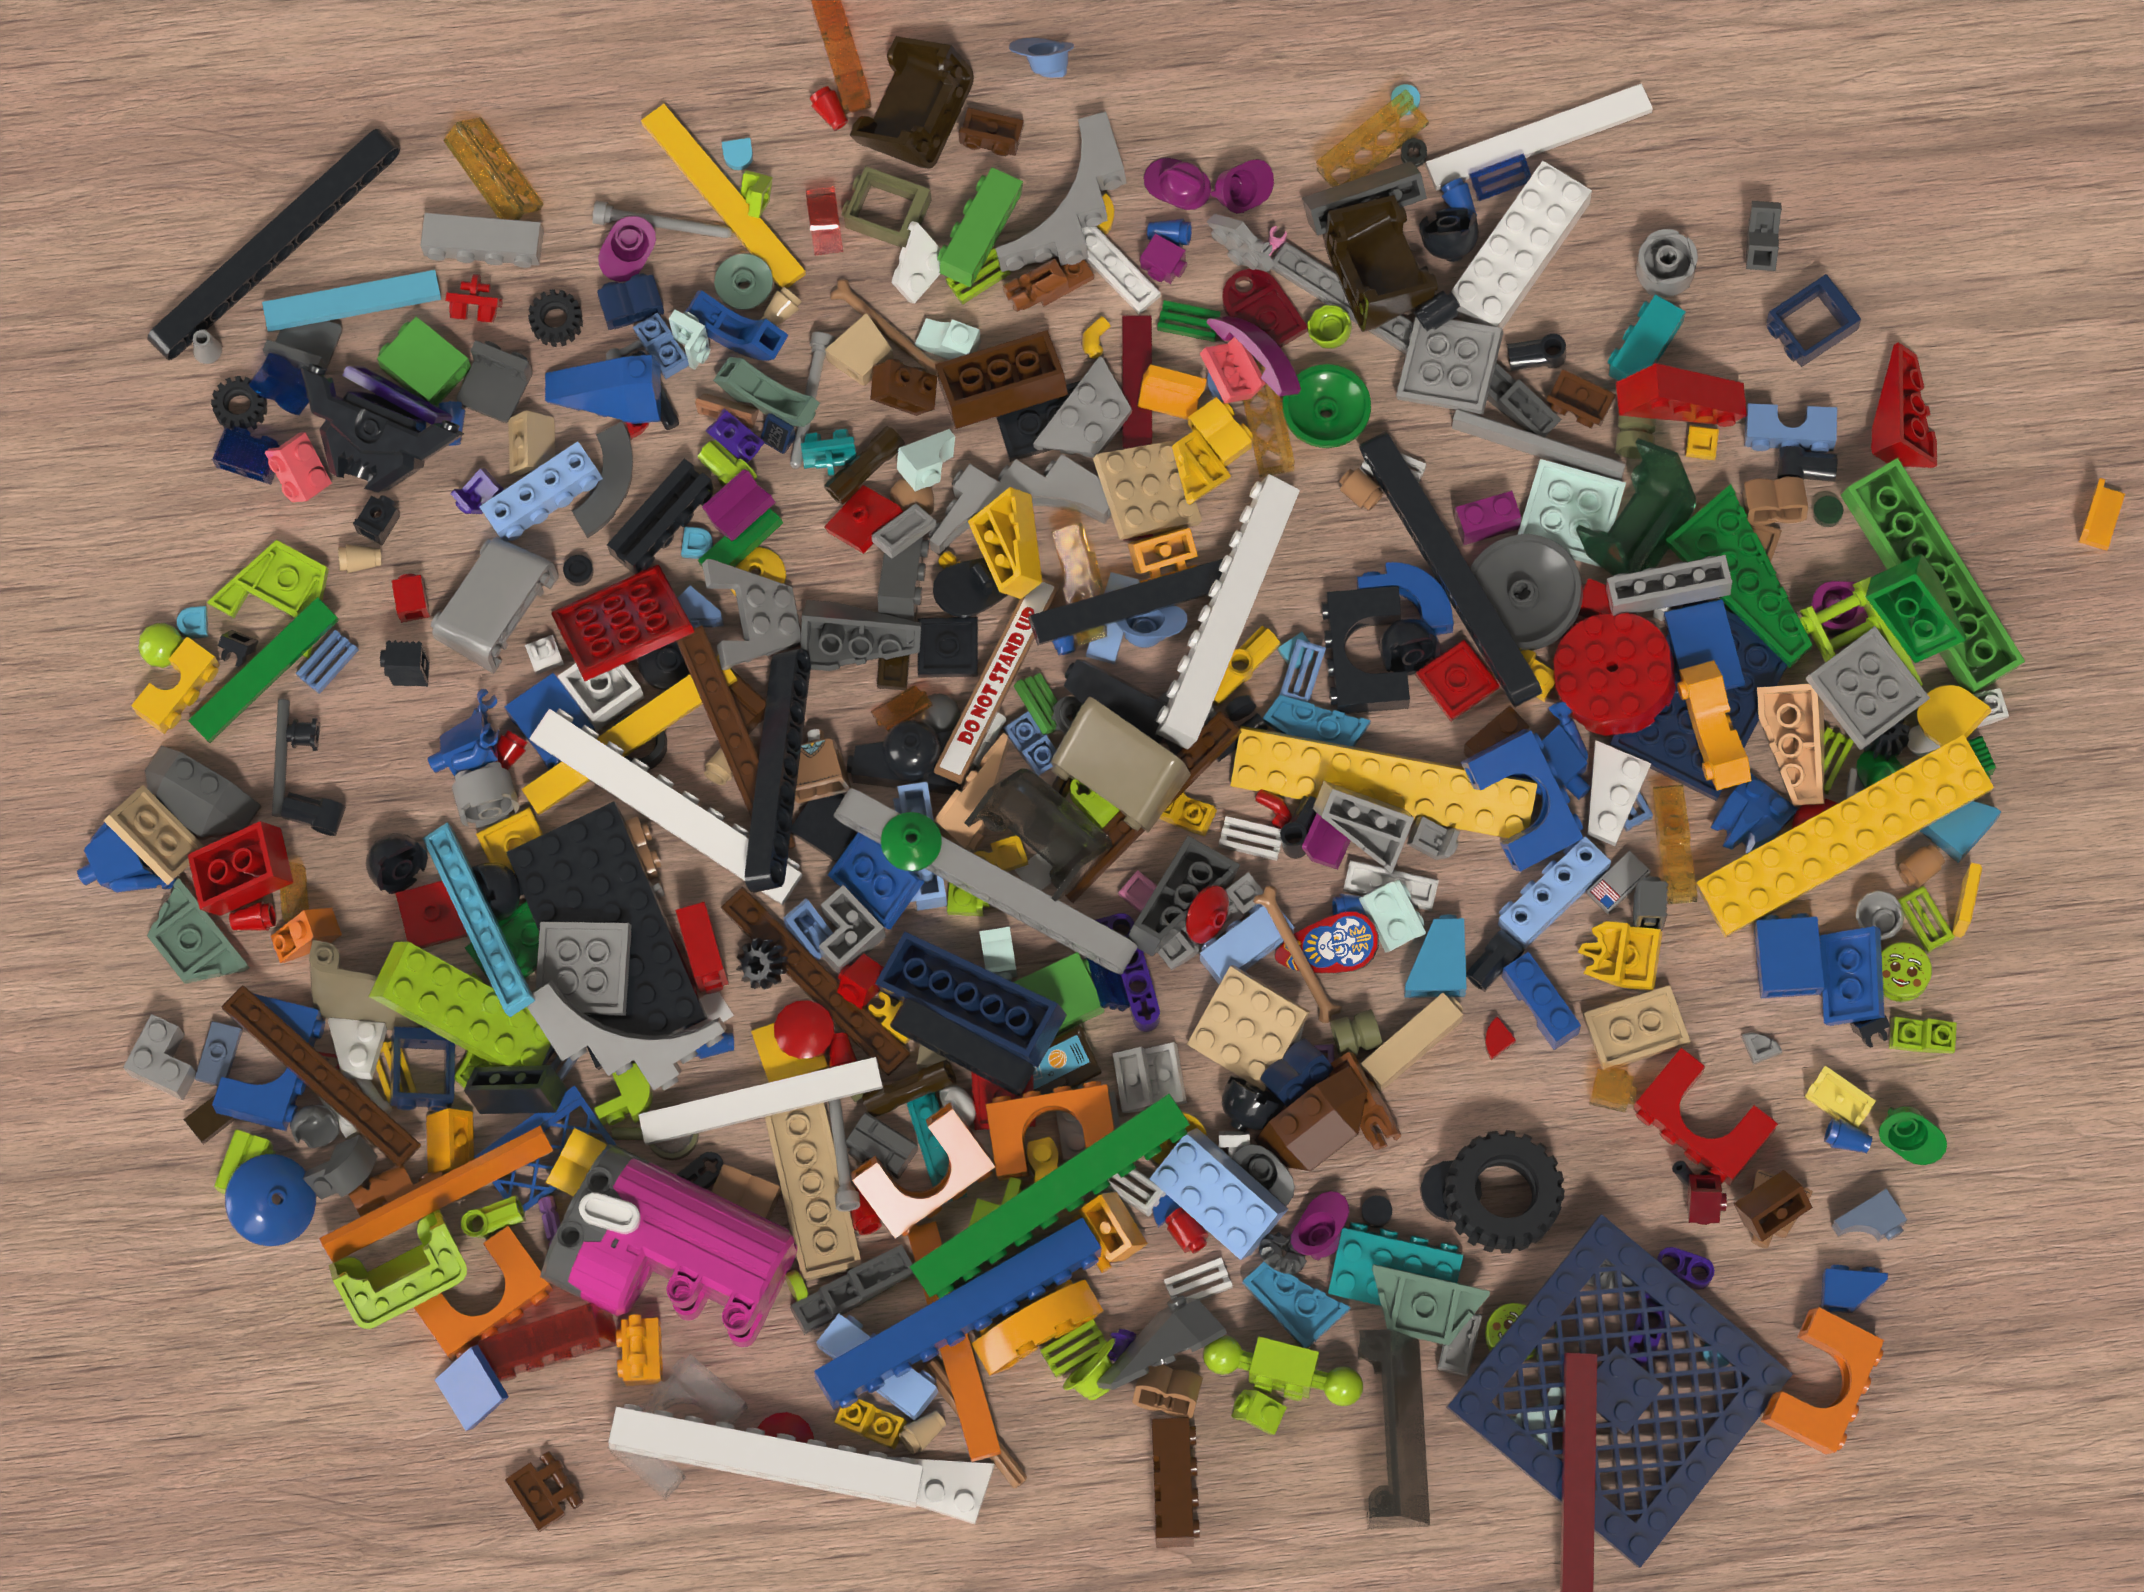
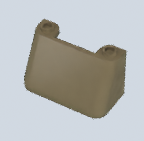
[1050,697,1191,832]
[309,940,425,1030]

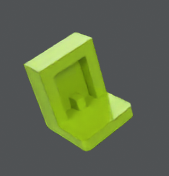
[1231,1389,1287,1435]

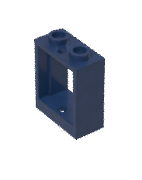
[1766,274,1861,367]
[390,1027,455,1112]

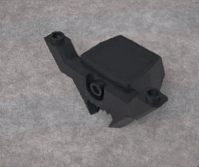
[300,363,464,493]

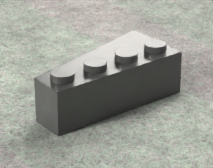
[1128,836,1240,957]

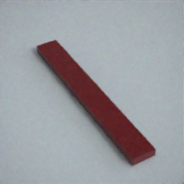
[1122,315,1153,541]
[1560,1353,1597,1592]

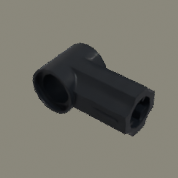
[1507,334,1566,371]
[1777,446,1838,482]
[281,792,346,836]
[1280,796,1317,859]
[1466,929,1525,992]

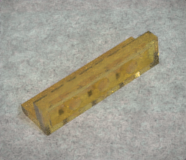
[1316,89,1429,187]
[443,117,544,220]
[1242,361,1295,478]

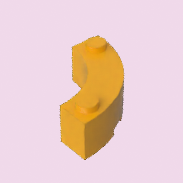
[1677,660,1752,790]
[972,1280,1103,1376]

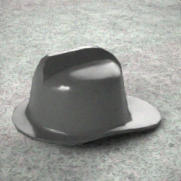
[1232,1144,1295,1206]

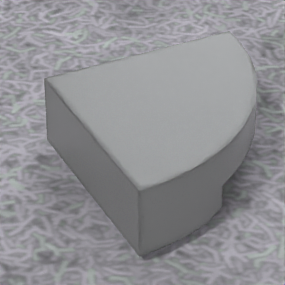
[1741,1033,1782,1065]

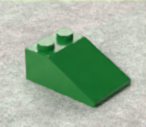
[1865,553,1966,663]

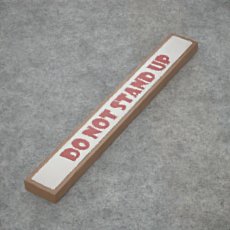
[934,578,1060,785]

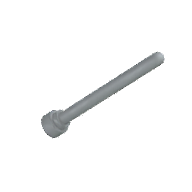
[593,200,732,238]
[790,332,835,469]
[828,1099,860,1212]

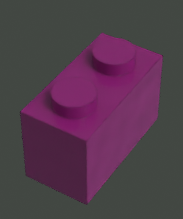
[1454,491,1522,546]

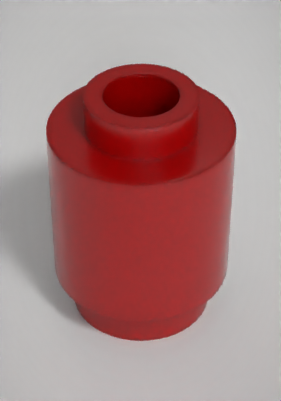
[1165,1207,1209,1254]

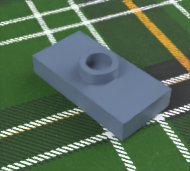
[195,1021,243,1086]

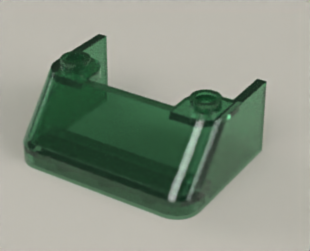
[1576,438,1696,576]

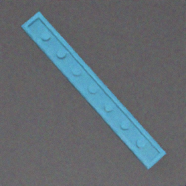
[422,822,535,1017]

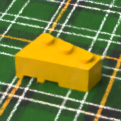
[968,487,1042,599]

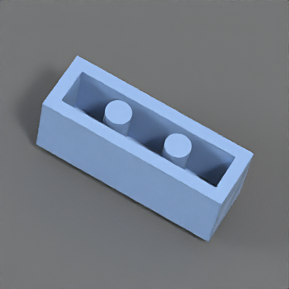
[1200,904,1294,985]

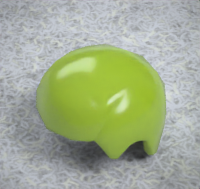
[1307,305,1352,349]
[138,623,183,668]

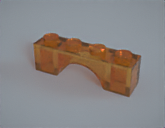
[811,0,872,115]

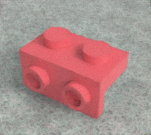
[1200,337,1266,404]
[265,432,332,502]

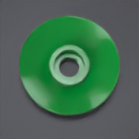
[881,812,942,871]

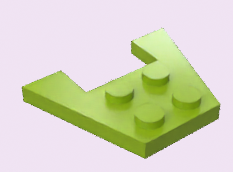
[206,540,329,659]

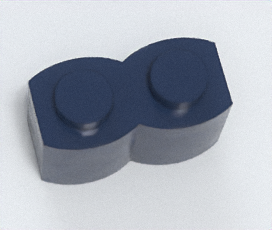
[597,273,664,330]
[1260,1038,1333,1107]

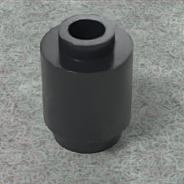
[1414,290,1460,331]

